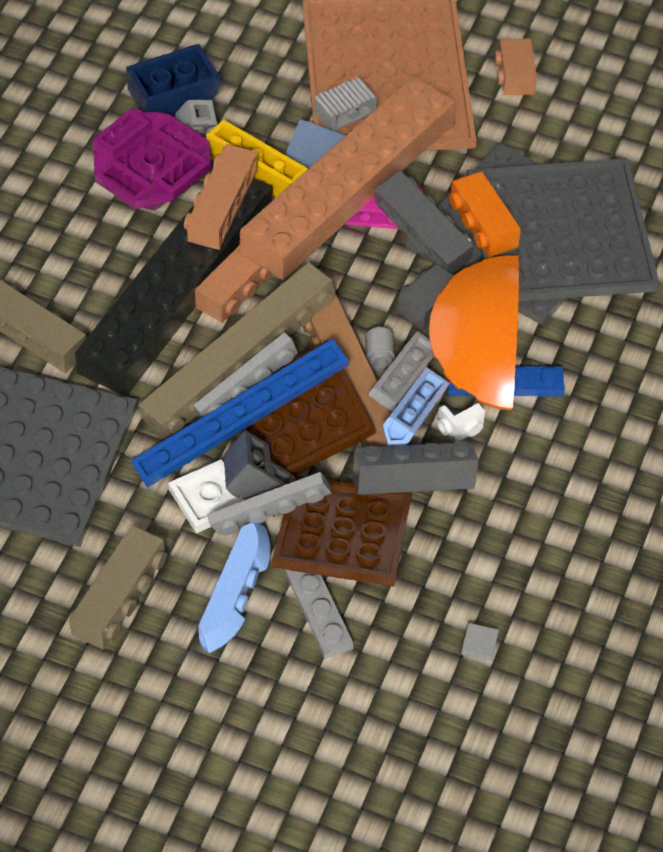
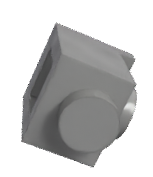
[175,100,217,135]

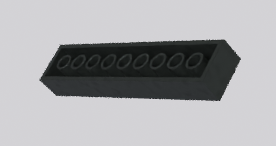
[75,178,272,397]

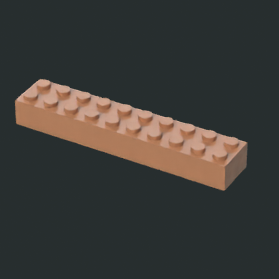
[240,76,456,280]

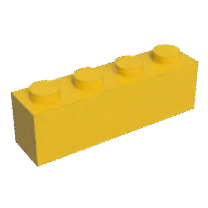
[206,119,308,197]

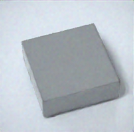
[461,623,499,661]

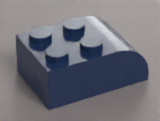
[126,44,220,116]

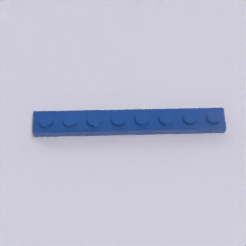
[131,339,349,488]

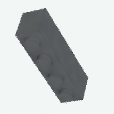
[374,170,473,274]
[352,441,479,495]

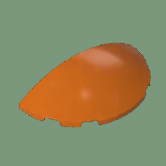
[429,255,519,411]

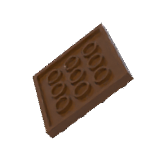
[242,341,376,475]
[272,475,412,587]

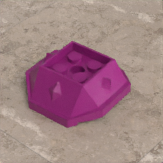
[93,109,211,211]

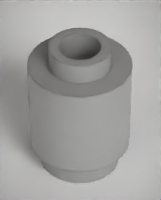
[365,326,395,370]

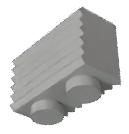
[314,77,377,131]

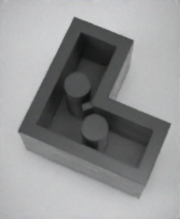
[224,430,295,517]

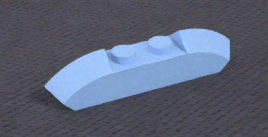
[382,367,450,446]
[198,522,270,653]

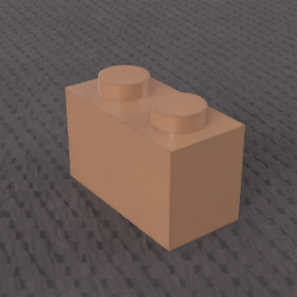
[494,39,537,96]

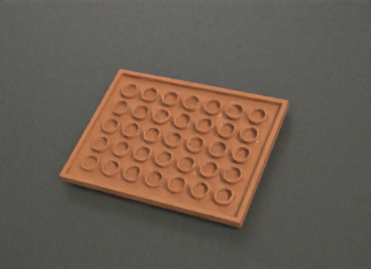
[302,0,477,151]

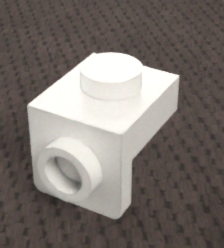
[437,403,485,443]

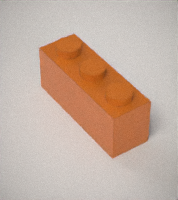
[449,171,521,258]

